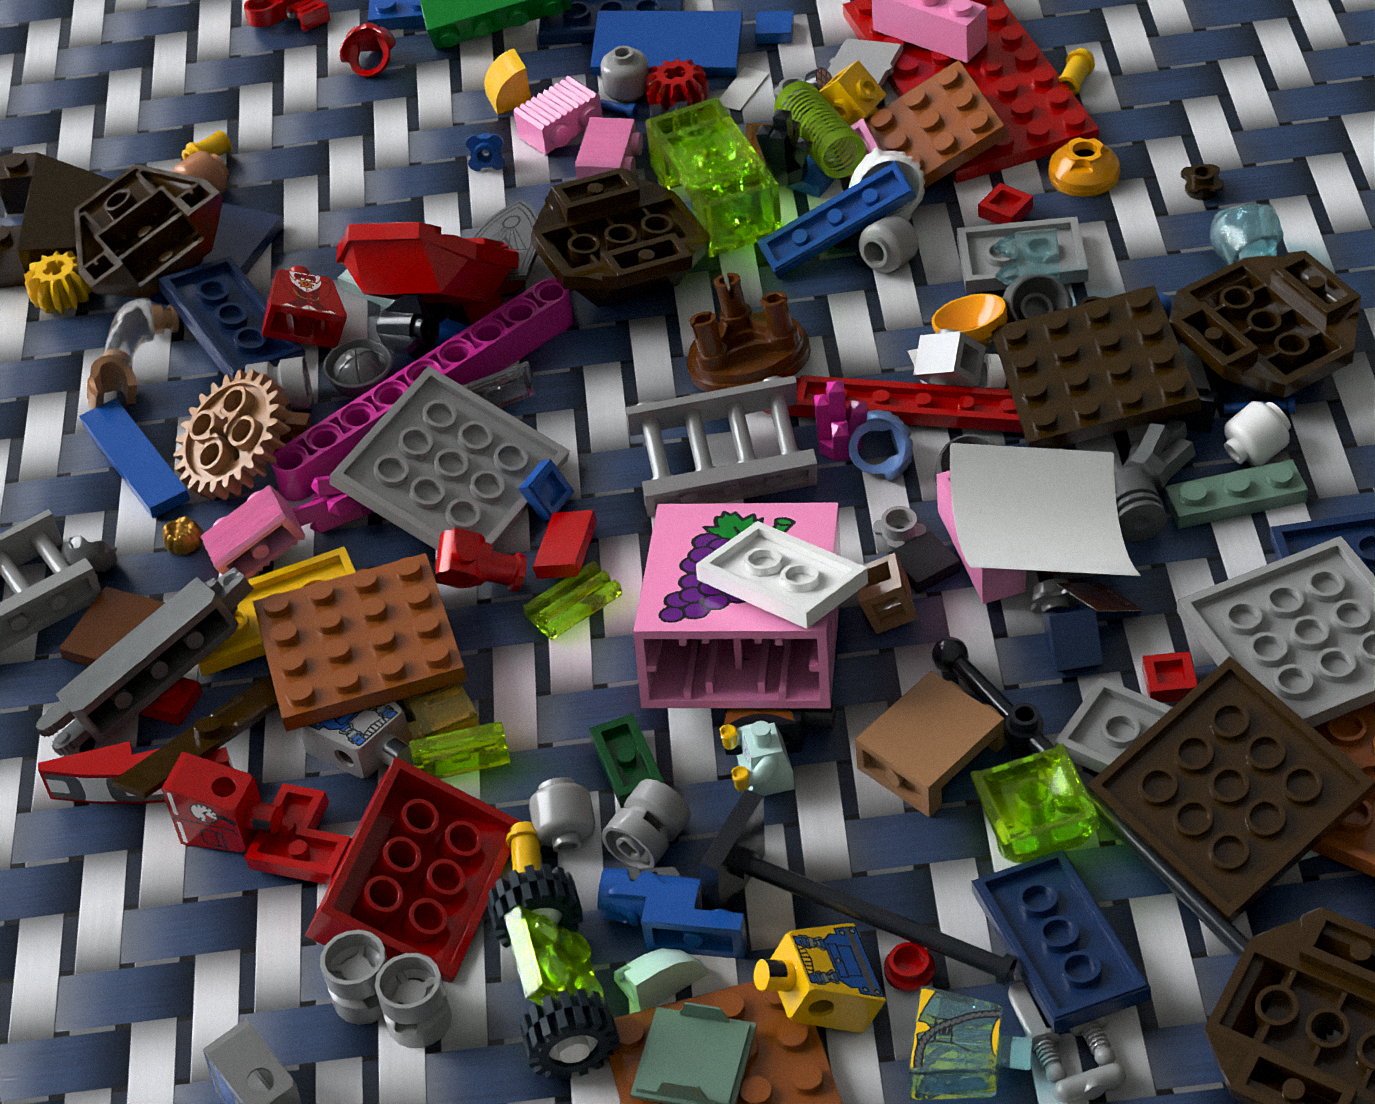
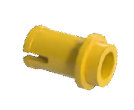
[1057,48,1095,95]
[182,130,232,160]
[506,821,543,874]

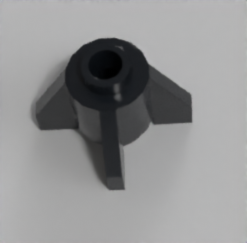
[376,294,452,360]

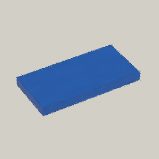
[590,11,743,76]

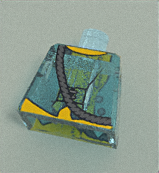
[909,986,1033,1100]

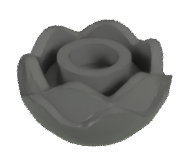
[64,536,118,575]

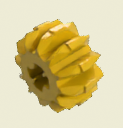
[24,251,93,314]

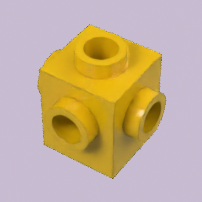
[819,60,887,126]

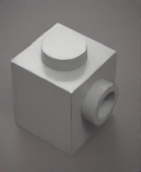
[913,329,986,387]

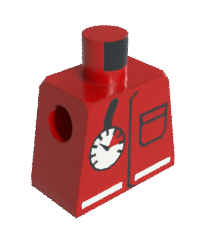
[161,752,283,852]

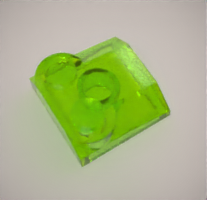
[971,743,1099,863]

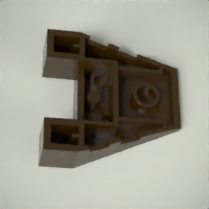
[0,152,113,288]

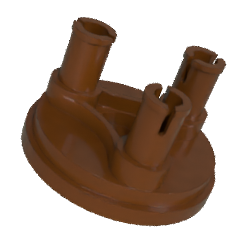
[687,273,811,392]

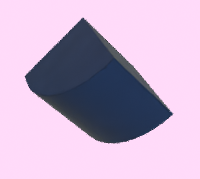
[1041,605,1104,671]

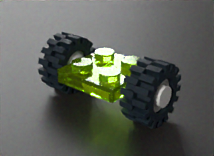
[487,864,620,1080]

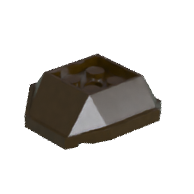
[531,168,710,308]
[1169,251,1361,401]
[1204,907,1375,1104]

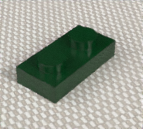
[589,714,664,808]

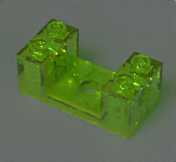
[645,97,782,258]

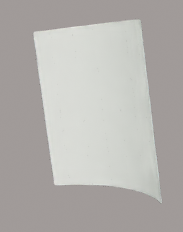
[950,443,1141,576]

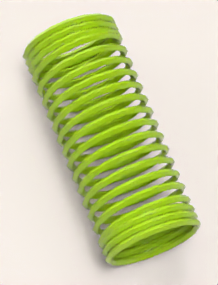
[774,81,866,178]

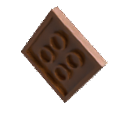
[865,60,1009,189]

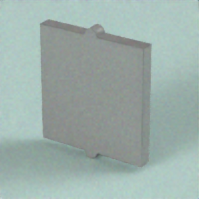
[827,38,904,88]

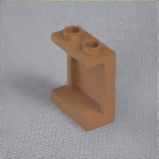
[855,671,1004,818]

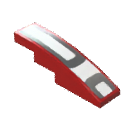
[37,741,234,804]

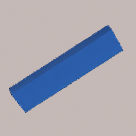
[757,161,917,278]
[79,398,190,519]

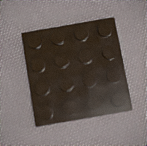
[991,285,1202,449]
[1087,656,1375,923]

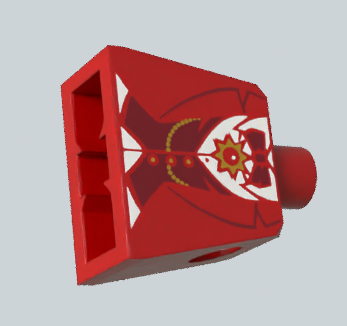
[262,265,347,348]

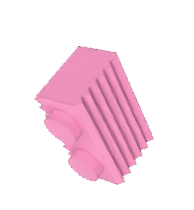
[513,75,603,155]
[575,117,643,179]
[200,485,305,580]

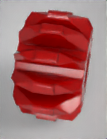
[645,58,709,115]

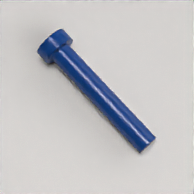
[600,99,639,119]
[1223,396,1295,414]

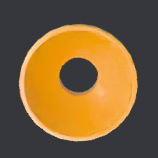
[1048,137,1120,197]
[931,294,1008,349]

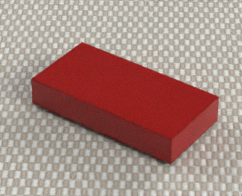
[533,510,597,579]

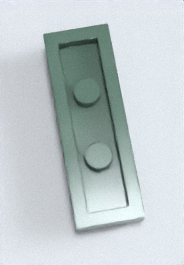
[1164,459,1308,529]

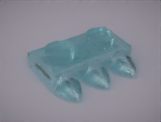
[993,228,1061,286]

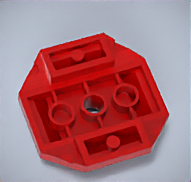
[336,222,519,303]

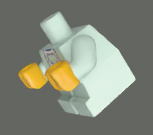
[719,721,795,796]

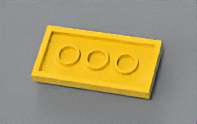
[198,546,356,677]

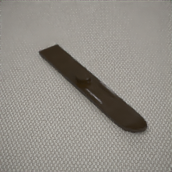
[112,674,279,799]

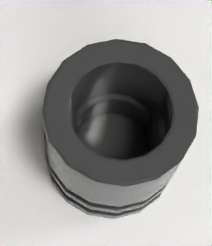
[1114,467,1167,542]

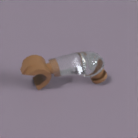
[87,298,179,410]

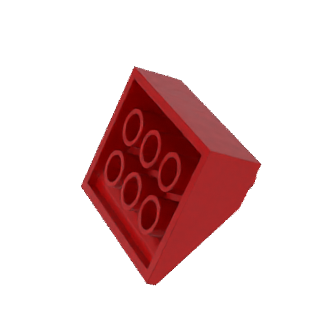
[305,757,522,983]

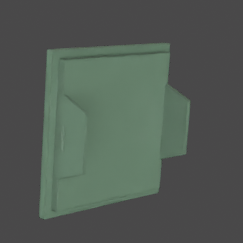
[630,1002,757,1104]

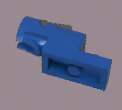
[597,867,748,959]

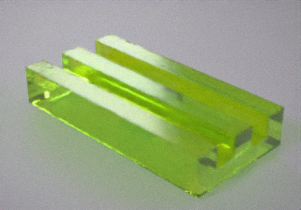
[523,560,622,641]
[409,721,511,779]

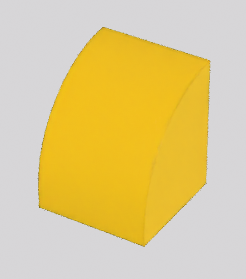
[484,48,531,115]

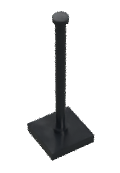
[700,789,1017,986]

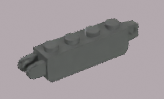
[35,567,254,756]

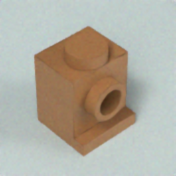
[857,553,918,634]

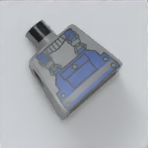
[299,701,414,779]
[203,1018,301,1104]

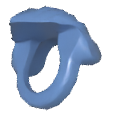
[848,410,913,481]

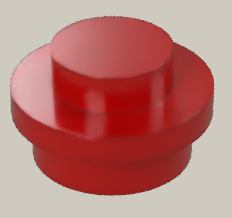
[884,942,935,992]

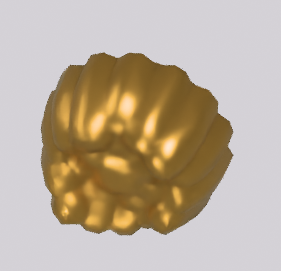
[162,516,204,555]

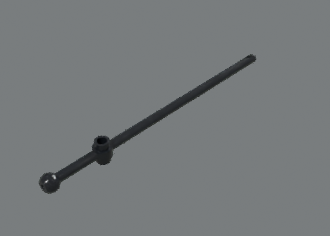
[932,637,1334,1040]

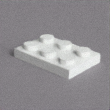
[696,521,868,629]

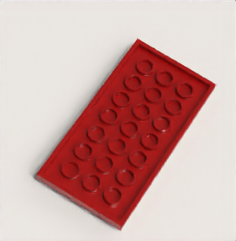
[843,0,1099,183]

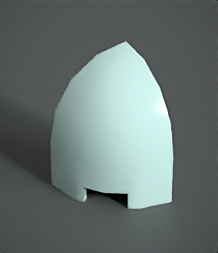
[614,948,709,1011]

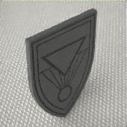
[471,199,538,281]

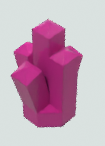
[814,380,868,461]
[292,476,374,533]

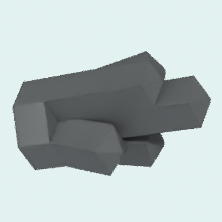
[1121,420,1196,493]

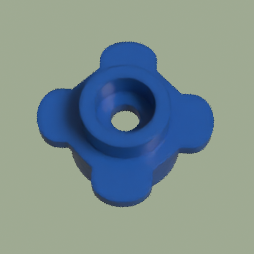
[466,133,506,171]

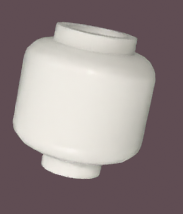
[1224,401,1291,466]

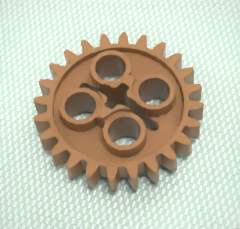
[173,369,292,501]

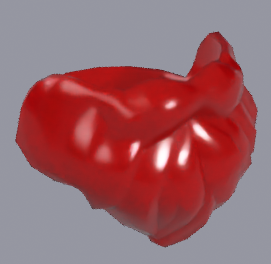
[339,23,396,78]

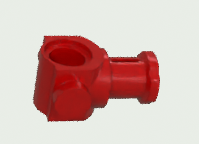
[434,527,527,593]

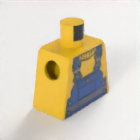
[754,923,886,1033]

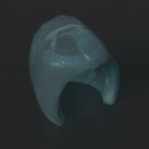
[1210,203,1284,266]

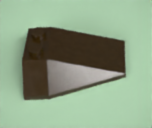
[74,164,224,298]

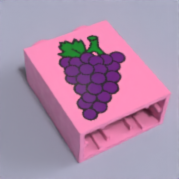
[633,503,841,708]

